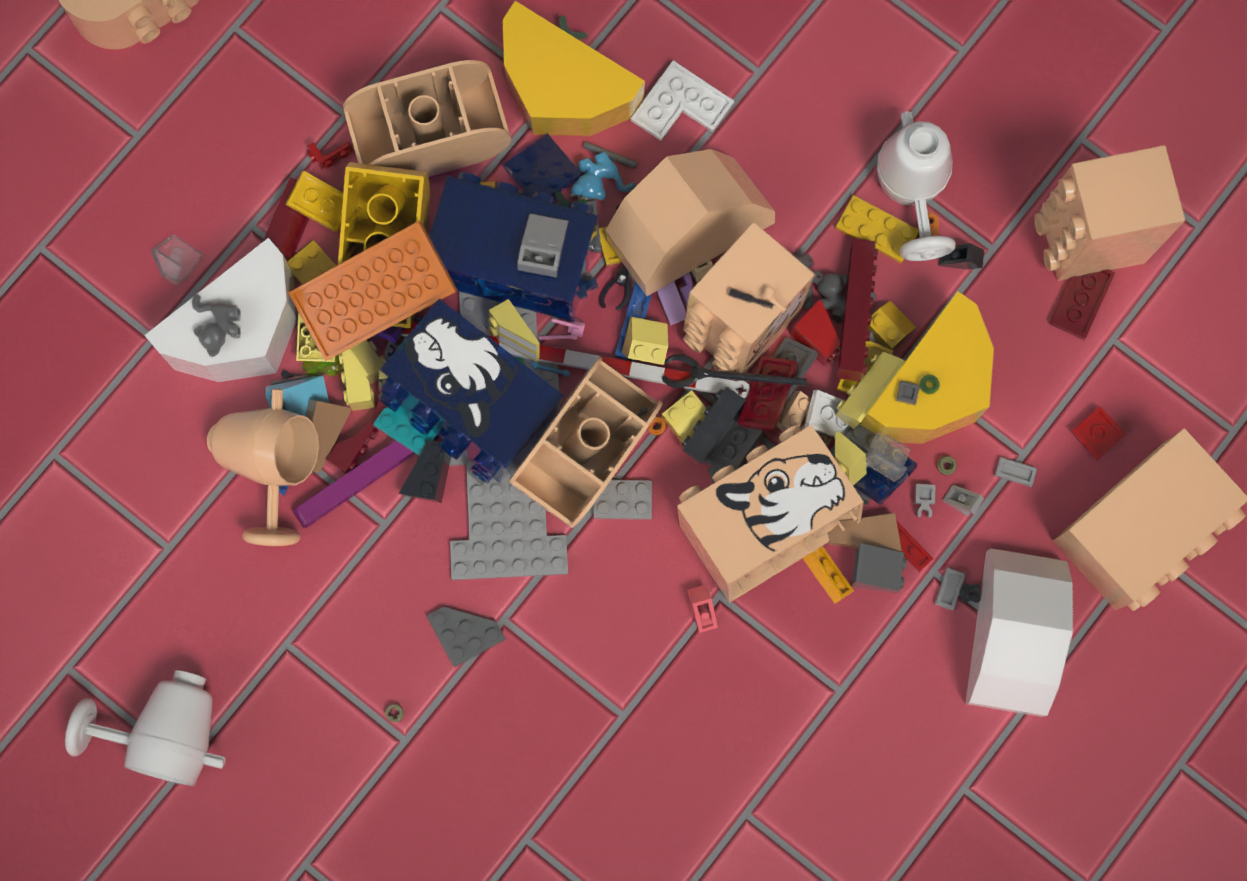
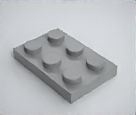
[594,480,652,520]

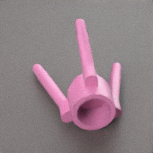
[538,309,585,340]

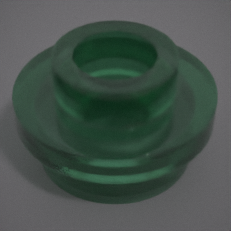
[920,375,940,395]

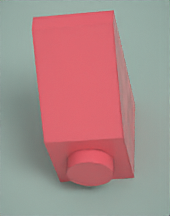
[687,584,718,633]

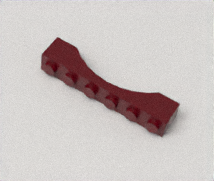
[326,364,411,474]

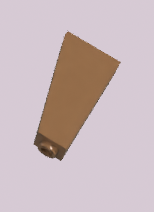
[305,399,351,475]
[828,513,902,552]

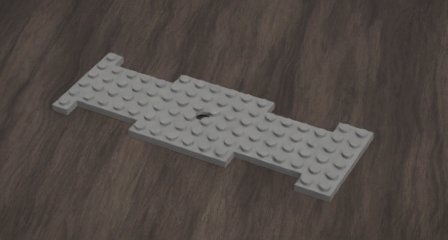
[445,260,568,581]

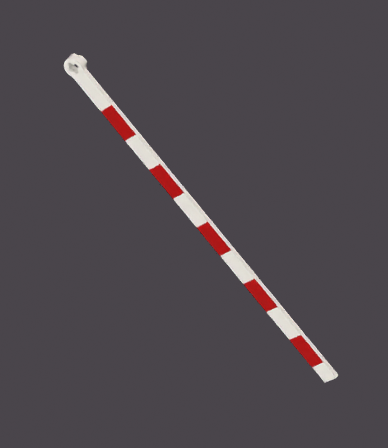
[401,322,750,399]

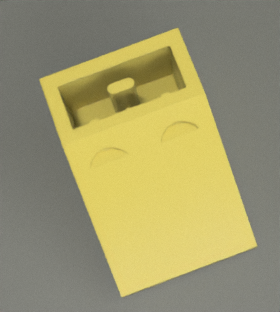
[296,312,336,362]
[339,351,375,411]

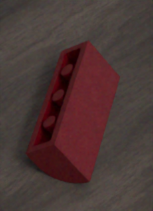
[263,177,310,260]

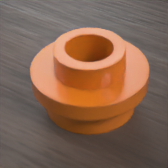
[647,416,666,435]

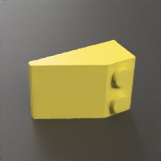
[661,390,706,443]

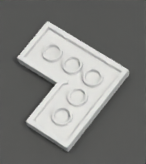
[631,61,734,141]

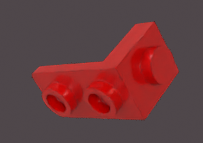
[307,142,353,170]

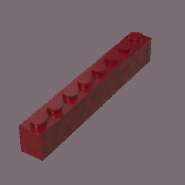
[837,238,878,382]

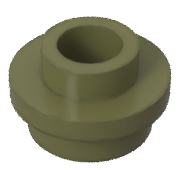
[937,456,957,475]

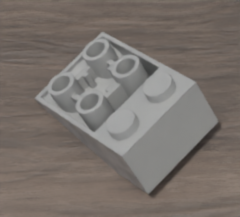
[517,214,568,277]

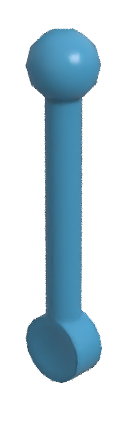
[531,361,570,377]

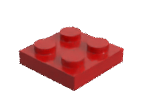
[1071,406,1126,460]

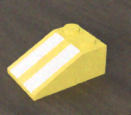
[488,299,540,362]

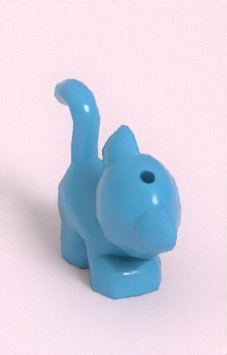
[571,152,636,200]

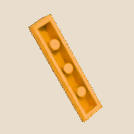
[803,546,854,604]

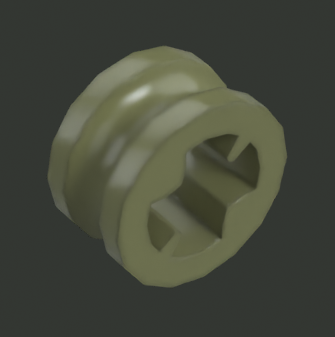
[385,704,404,723]

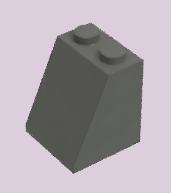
[851,544,907,593]

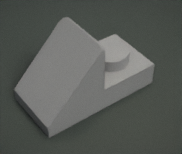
[943,485,984,516]

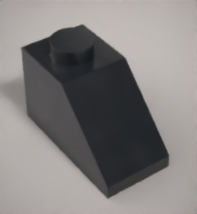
[939,244,984,270]

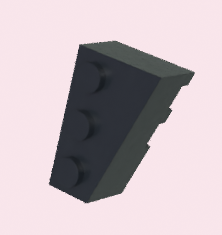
[399,440,453,503]

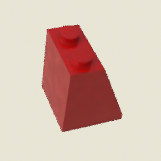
[790,300,841,366]

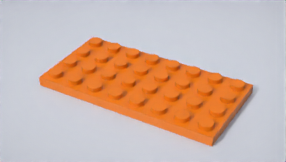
[288,221,457,361]

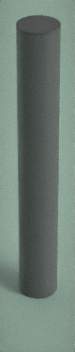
[583,141,638,169]

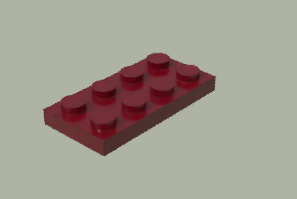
[1050,269,1115,340]
[738,356,798,432]

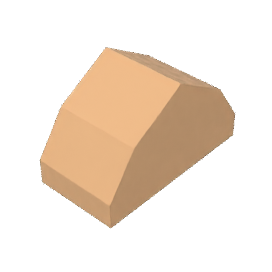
[606,149,775,296]

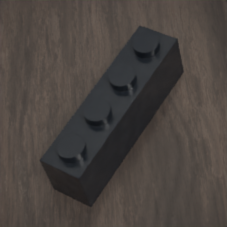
[682,387,746,464]

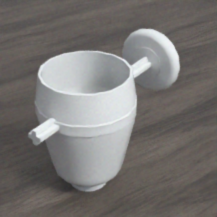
[877,111,956,261]
[65,670,226,786]

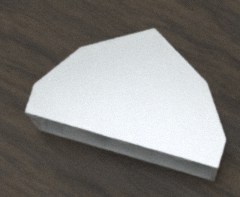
[145,238,297,382]
[965,548,1073,717]

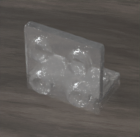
[866,431,911,481]

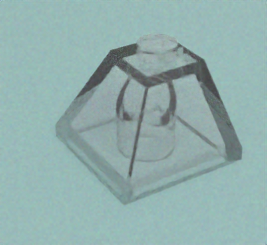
[151,235,204,286]

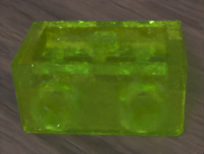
[302,354,342,377]

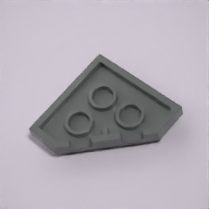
[427,607,506,668]

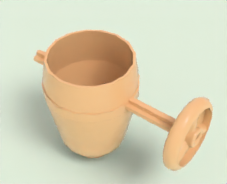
[207,389,319,546]

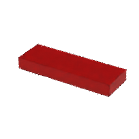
[896,520,933,572]

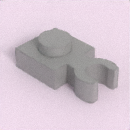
[915,484,935,518]

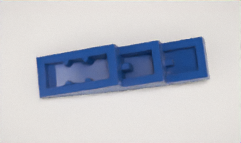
[615,282,653,362]

